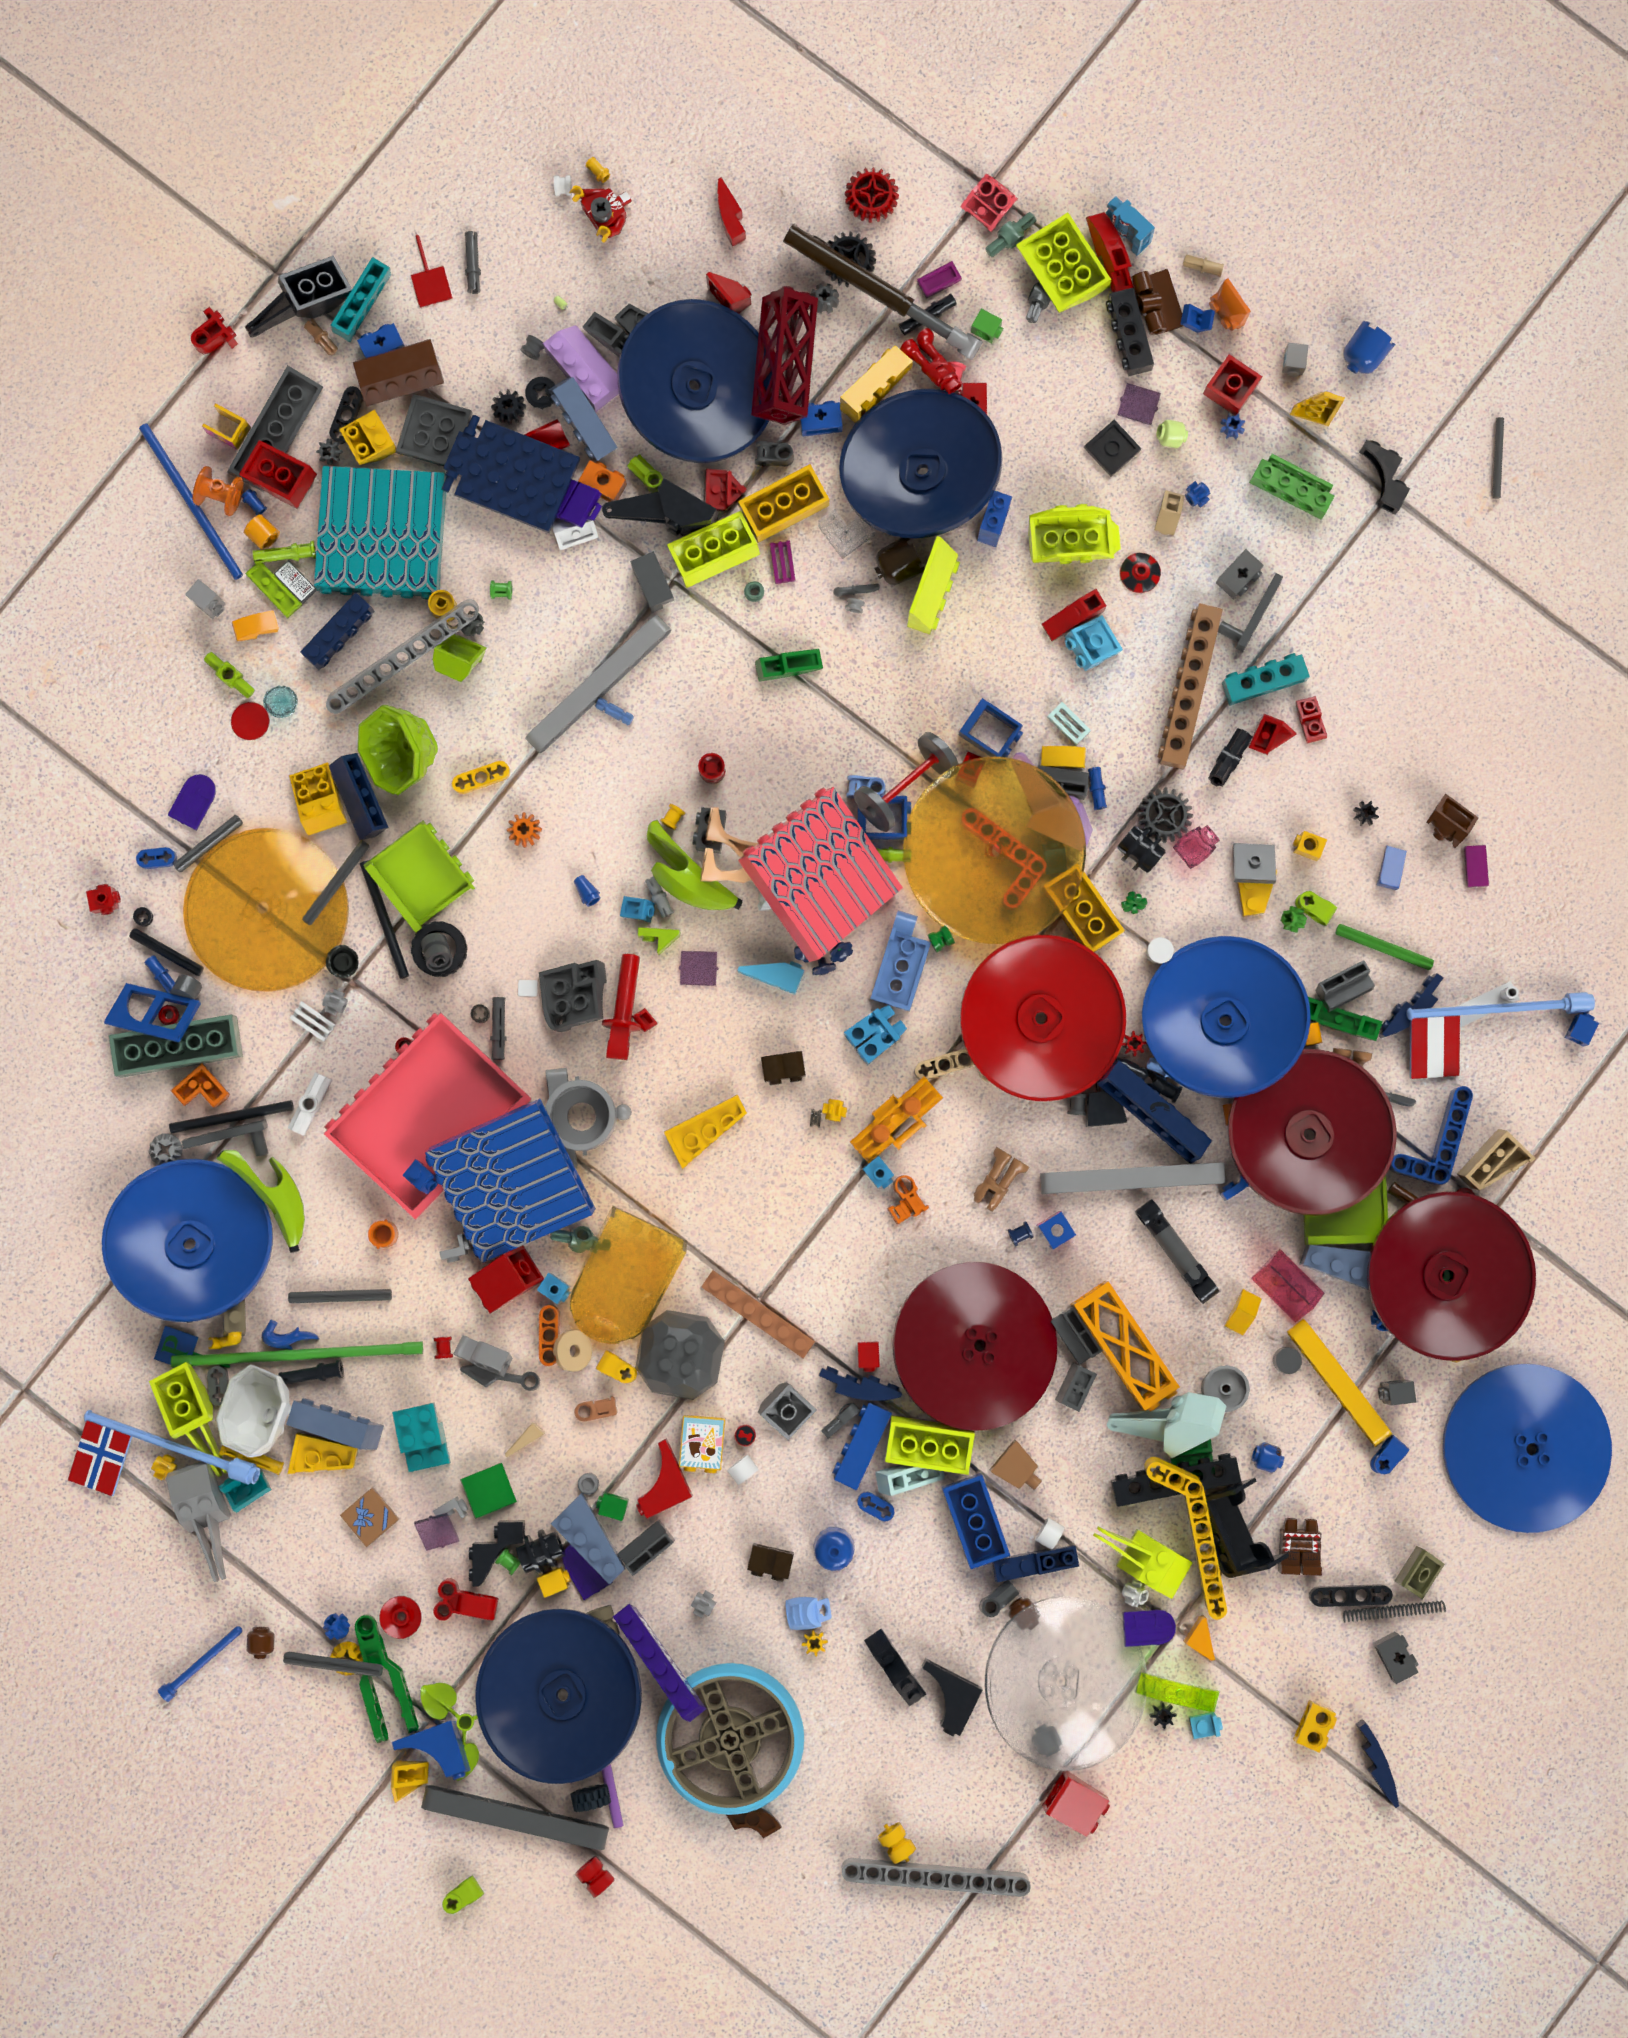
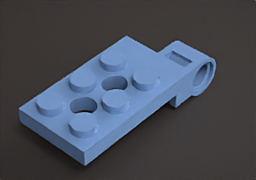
[870,910,931,1012]

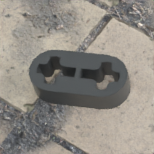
[207,1365,229,1406]

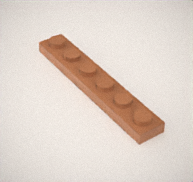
[701,1270,815,1359]

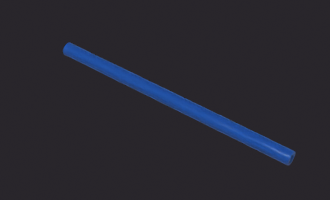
[139,423,243,580]

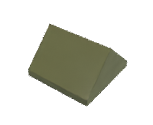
[1395,1546,1445,1600]

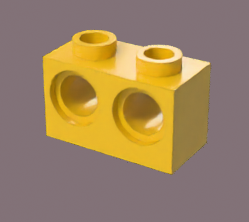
[1293,1700,1337,1753]

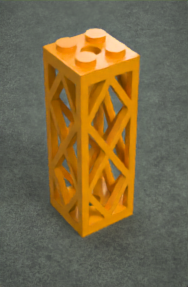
[1070,1281,1180,1411]

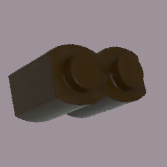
[761,1051,806,1086]

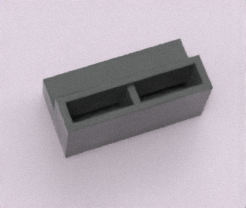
[630,551,674,613]
[1037,765,1089,800]
[1315,960,1375,1012]
[1051,1306,1103,1365]
[617,1520,675,1576]

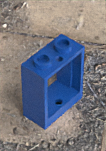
[977,491,1012,547]
[958,698,1023,762]
[857,796,911,840]

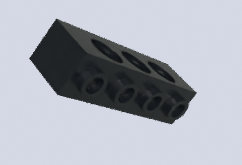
[1106,288,1154,377]

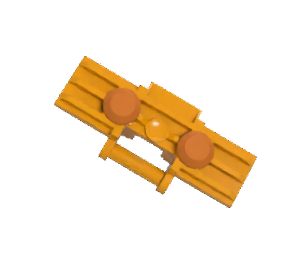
[850,1076,943,1164]

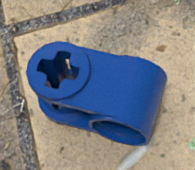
[1370,1435,1409,1474]

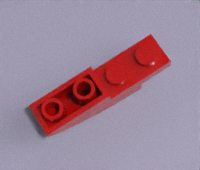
[1086,212,1134,293]

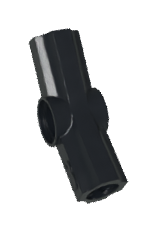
[1208,728,1253,787]

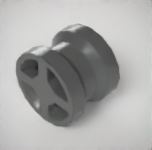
[591,197,612,223]
[520,335,544,360]

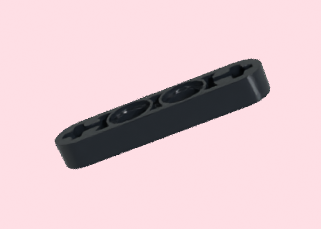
[1309,1584,1393,1607]

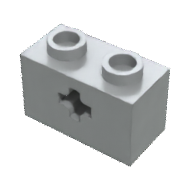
[185,579,226,619]

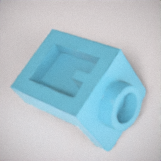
[1189,1712,1223,1739]

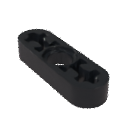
[329,386,363,444]

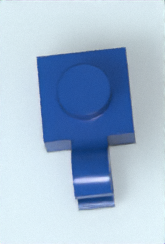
[1220,1175,1250,1201]

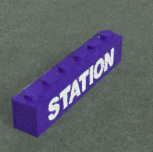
[613,1604,706,1722]

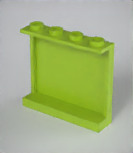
[364,820,475,933]
[1303,1175,1388,1245]

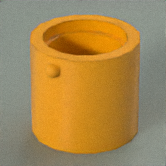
[243,514,280,550]

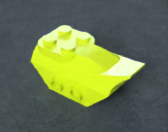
[1028,504,1121,564]

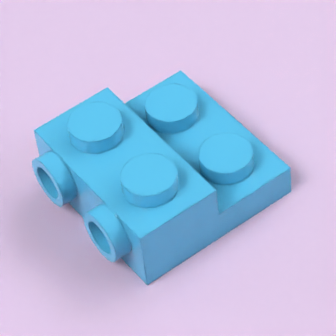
[1065,615,1123,671]

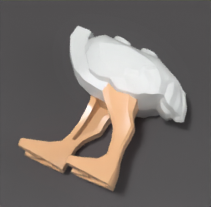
[700,807,787,911]

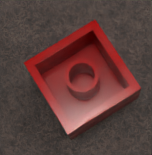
[1203,354,1263,416]

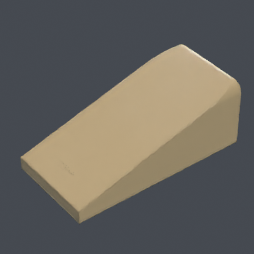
[505,1422,546,1457]

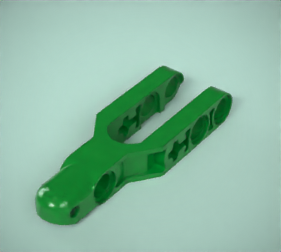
[355,1614,419,1743]

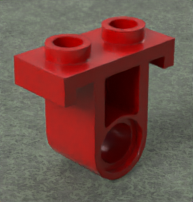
[191,307,238,354]

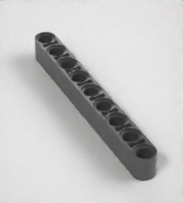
[421,1785,609,1850]

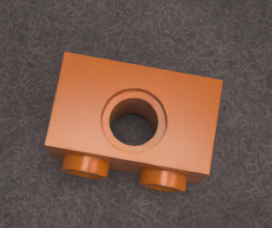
[578,460,627,502]

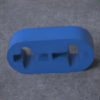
[136,847,177,869]
[857,1491,895,1522]

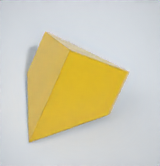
[391,1761,429,1803]

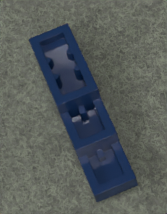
[1356,1719,1399,1808]

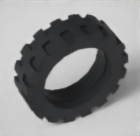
[411,921,468,977]

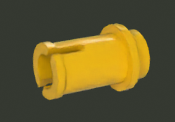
[585,157,610,183]

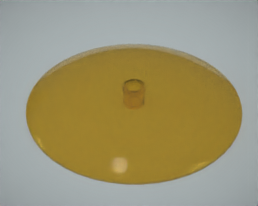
[903,757,1086,944]

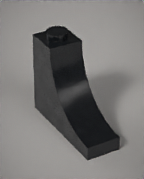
[922,1658,983,1737]

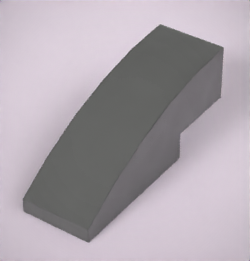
[583,312,629,357]

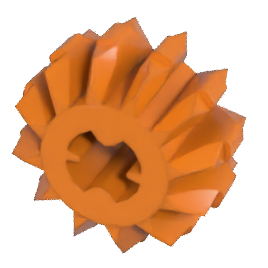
[507,812,542,848]

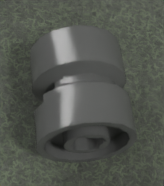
[420,933,453,972]

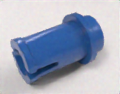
[242,489,267,515]

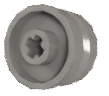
[1201,1365,1250,1412]

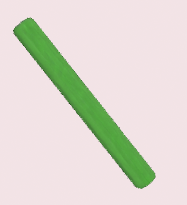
[1335,924,1434,970]

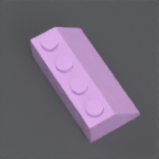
[543,325,619,412]

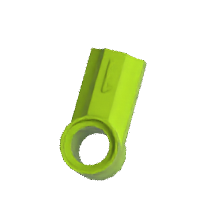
[627,454,663,493]

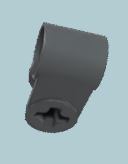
[755,441,794,467]

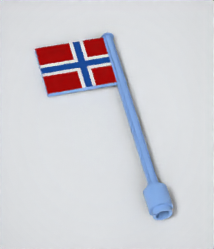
[68,1410,260,1496]

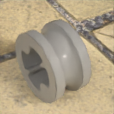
[845,598,865,613]

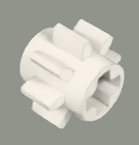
[1122,1579,1149,1607]

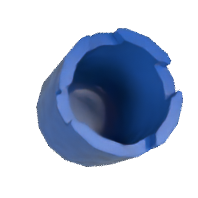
[1343,321,1396,374]
[813,1527,855,1571]

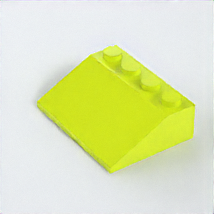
[1016,212,1111,313]
[907,536,960,635]

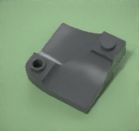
[539,960,607,1032]

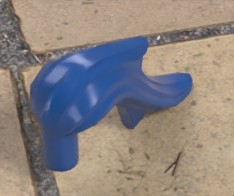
[261,1320,319,1350]

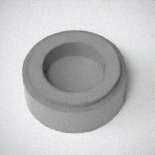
[578,1473,599,1495]

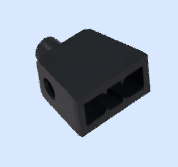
[1086,1080,1127,1127]

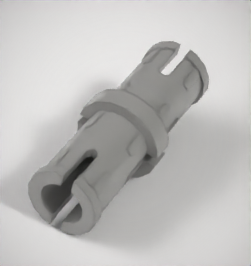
[645,876,674,918]

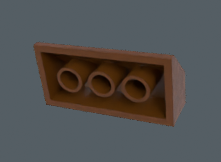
[353,339,444,407]

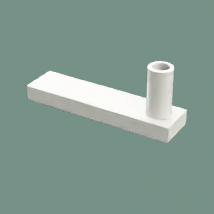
[1456,981,1520,1027]

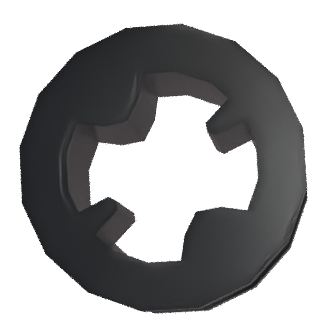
[133,907,154,927]

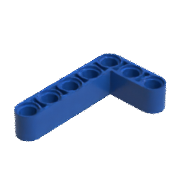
[1389,1086,1473,1185]

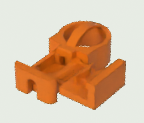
[887,1175,929,1224]

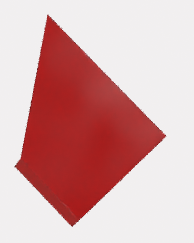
[1249,714,1297,755]

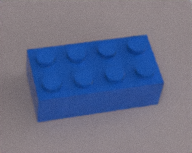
[942,1473,1011,1569]

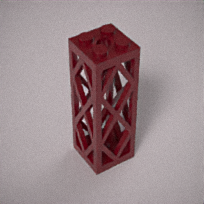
[751,286,818,425]

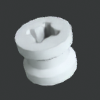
[554,175,572,196]

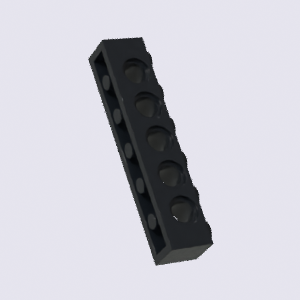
[1111,1453,1242,1507]

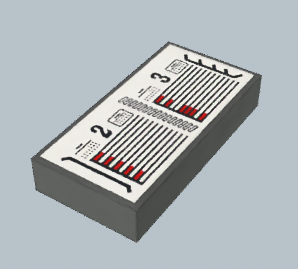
[274,560,317,604]

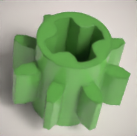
[1280,906,1307,933]

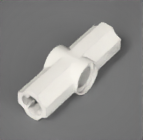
[288,1072,332,1136]

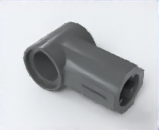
[979,1580,1020,1617]

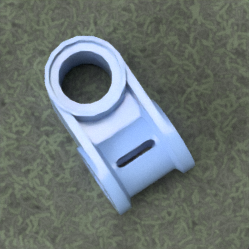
[846,775,886,799]

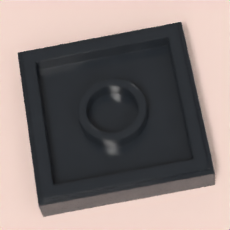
[1084,419,1142,477]

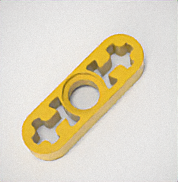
[452,761,510,794]

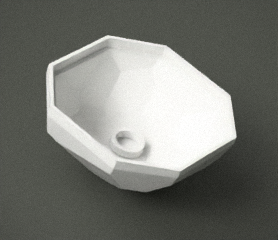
[216,1364,291,1458]

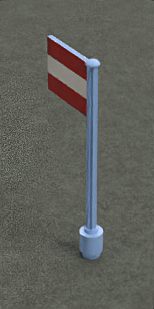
[1406,992,1595,1079]

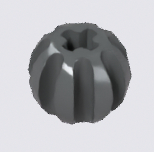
[811,283,839,314]

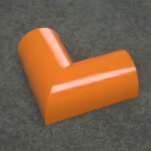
[170,1063,230,1108]

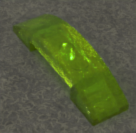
[1135,1672,1220,1712]

